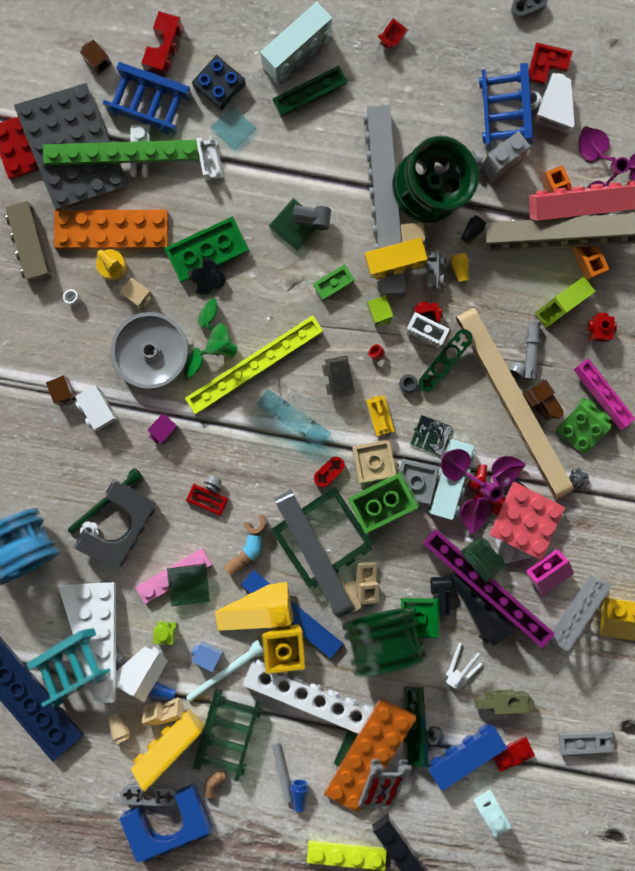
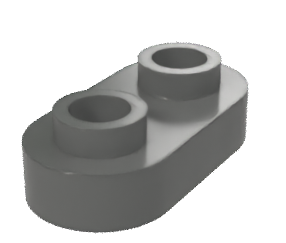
[511,0,548,19]

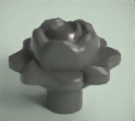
[569,468,589,491]

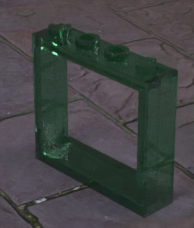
[270,487,374,588]

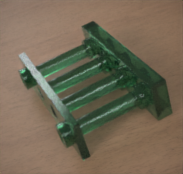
[192,688,263,782]

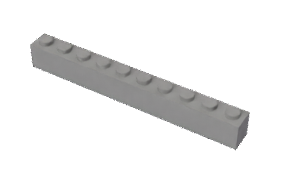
[363,105,406,297]

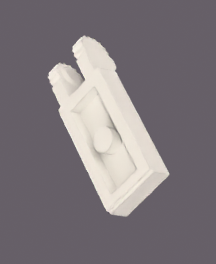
[130,125,151,177]

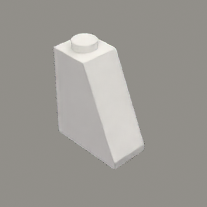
[534,73,574,134]
[116,647,168,702]

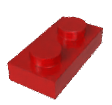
[493,736,535,772]

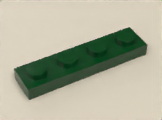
[272,66,348,118]
[404,685,429,768]

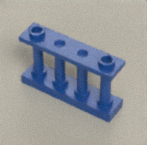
[103,62,192,135]
[479,63,534,150]

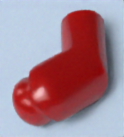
[468,464,487,491]

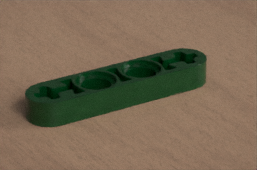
[419,329,473,392]

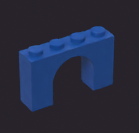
[119,783,212,863]

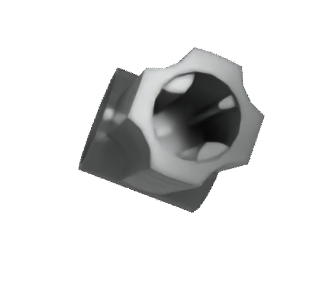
[292,205,332,230]

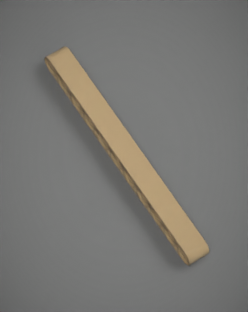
[456,308,574,499]

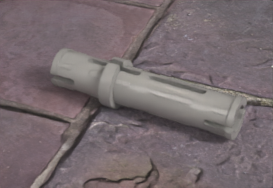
[523,321,541,379]

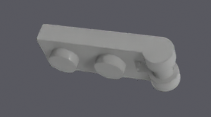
[558,730,615,755]

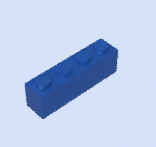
[427,723,508,791]

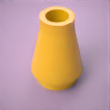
[450,253,469,282]

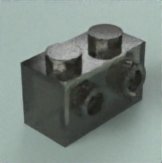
[322,355,355,399]

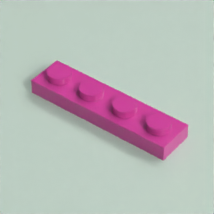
[573,358,635,430]

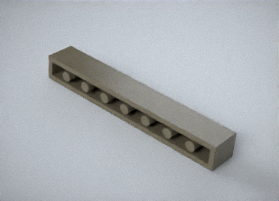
[486,212,635,253]

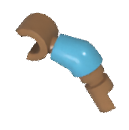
[224,514,268,575]

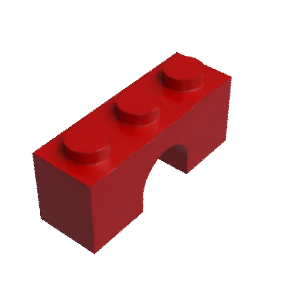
[141,11,184,77]

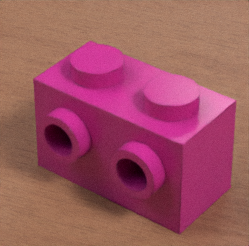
[526,549,574,596]

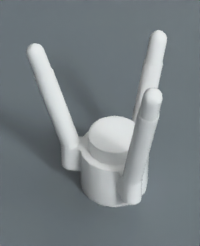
[446,643,483,690]

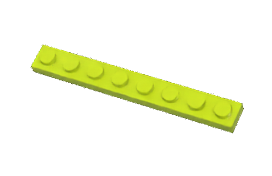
[185,315,323,415]

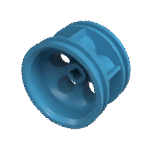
[0,508,60,585]

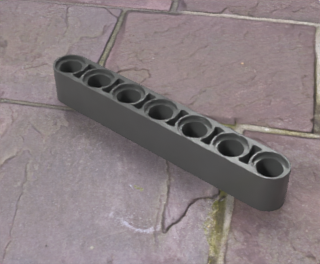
[274,490,355,618]

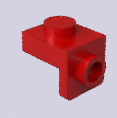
[377,18,409,50]
[413,301,443,324]

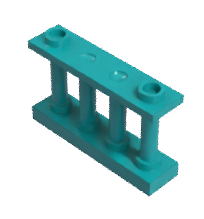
[27,628,111,708]

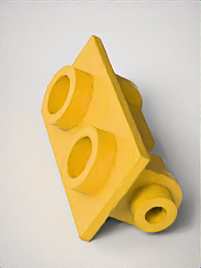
[366,395,395,437]

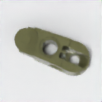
[474,689,535,714]

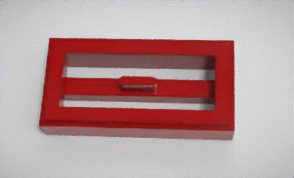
[186,483,229,516]

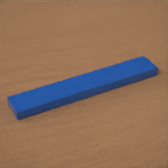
[241,569,343,658]

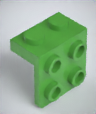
[556,397,612,454]

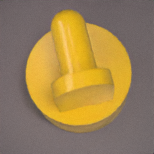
[96,249,127,281]

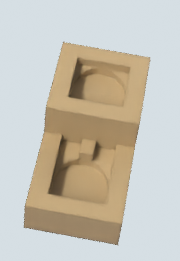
[356,561,379,605]
[142,698,183,725]

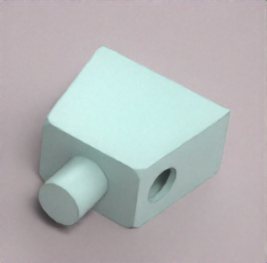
[473,790,512,837]

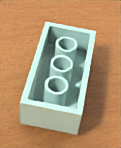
[260,1,332,84]

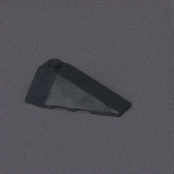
[449,572,514,646]

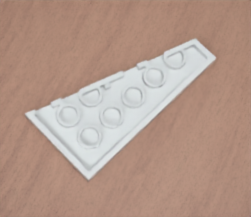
[58,582,116,703]

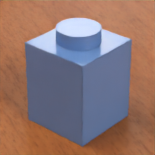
[191,641,223,672]

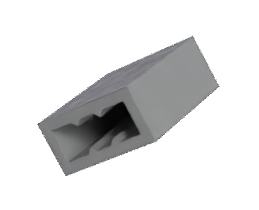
[481,131,530,183]

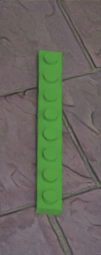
[43,140,198,166]

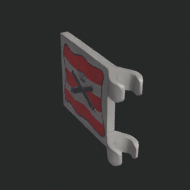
[358,759,412,807]

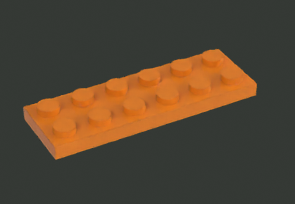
[54,210,168,249]
[324,697,415,813]

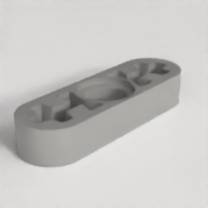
[120,784,177,807]

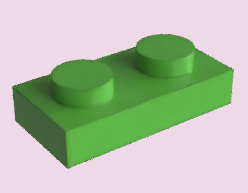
[313,264,355,301]

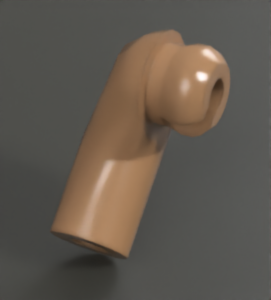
[205,771,226,798]

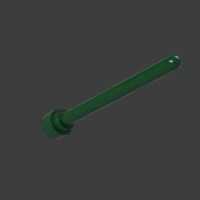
[68,467,144,534]

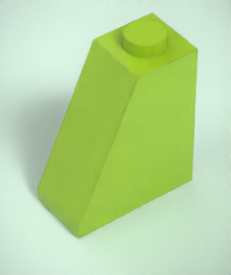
[535,277,596,328]

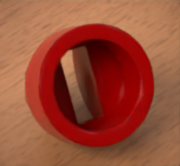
[368,344,385,361]

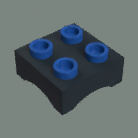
[192,54,246,111]

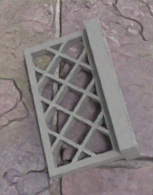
[551,574,612,651]

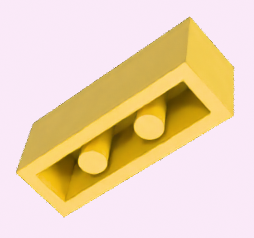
[364,237,427,280]

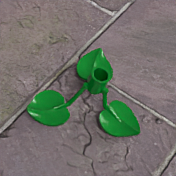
[184,297,237,381]

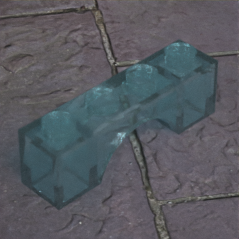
[257,388,331,449]

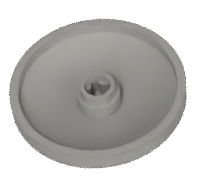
[111,312,189,389]

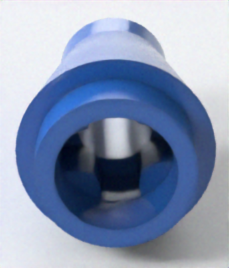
[147,682,175,701]
[290,780,309,812]

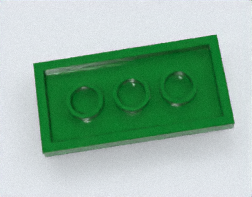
[164,216,249,283]

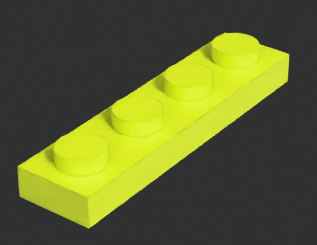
[307,841,387,871]

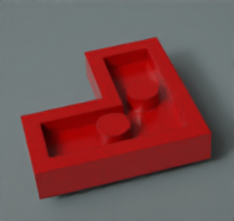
[529,42,573,85]

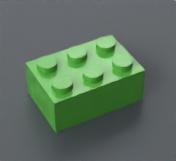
[348,471,420,534]

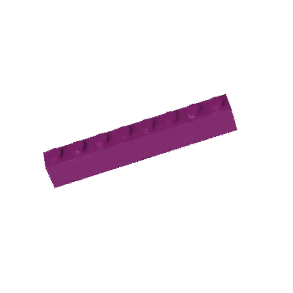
[421,528,555,649]

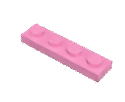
[135,548,212,604]

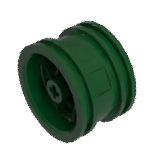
[342,607,427,677]

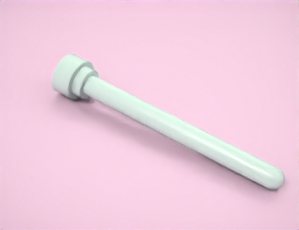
[186,640,264,702]

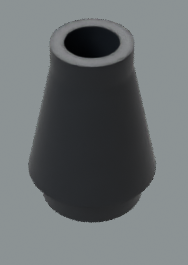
[460,215,486,244]

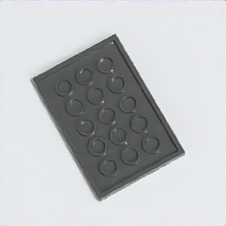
[14,83,128,212]

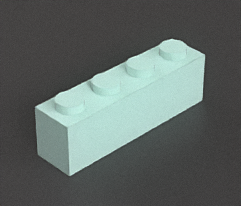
[429,439,476,520]

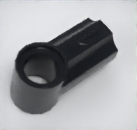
[430,577,452,616]

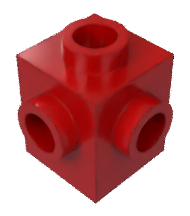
[587,313,617,342]

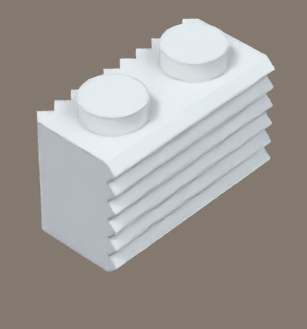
[406,312,450,348]

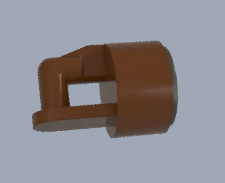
[522,378,563,421]

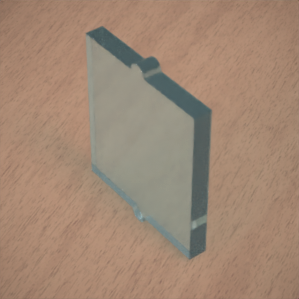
[211,106,256,150]

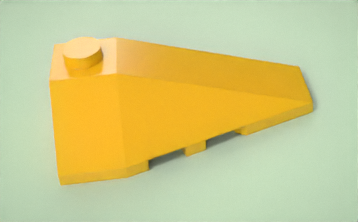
[215,582,294,631]

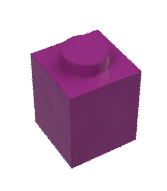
[147,413,179,444]

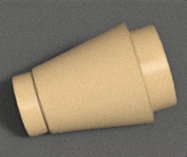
[108,713,131,745]

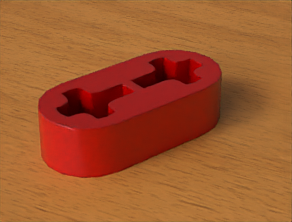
[314,456,345,487]

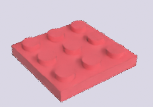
[489,482,565,560]

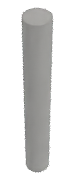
[272,742,293,803]

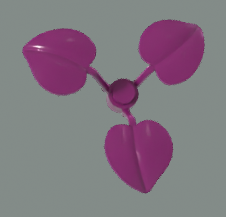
[578,126,635,189]
[441,449,526,534]

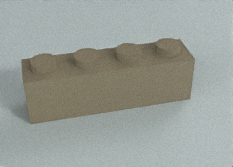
[5,201,52,283]

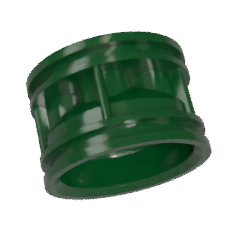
[392,136,479,223]

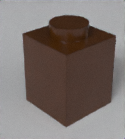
[79,39,112,75]
[46,375,76,407]

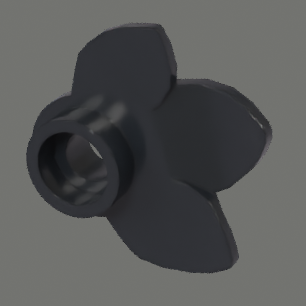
[188,258,226,295]

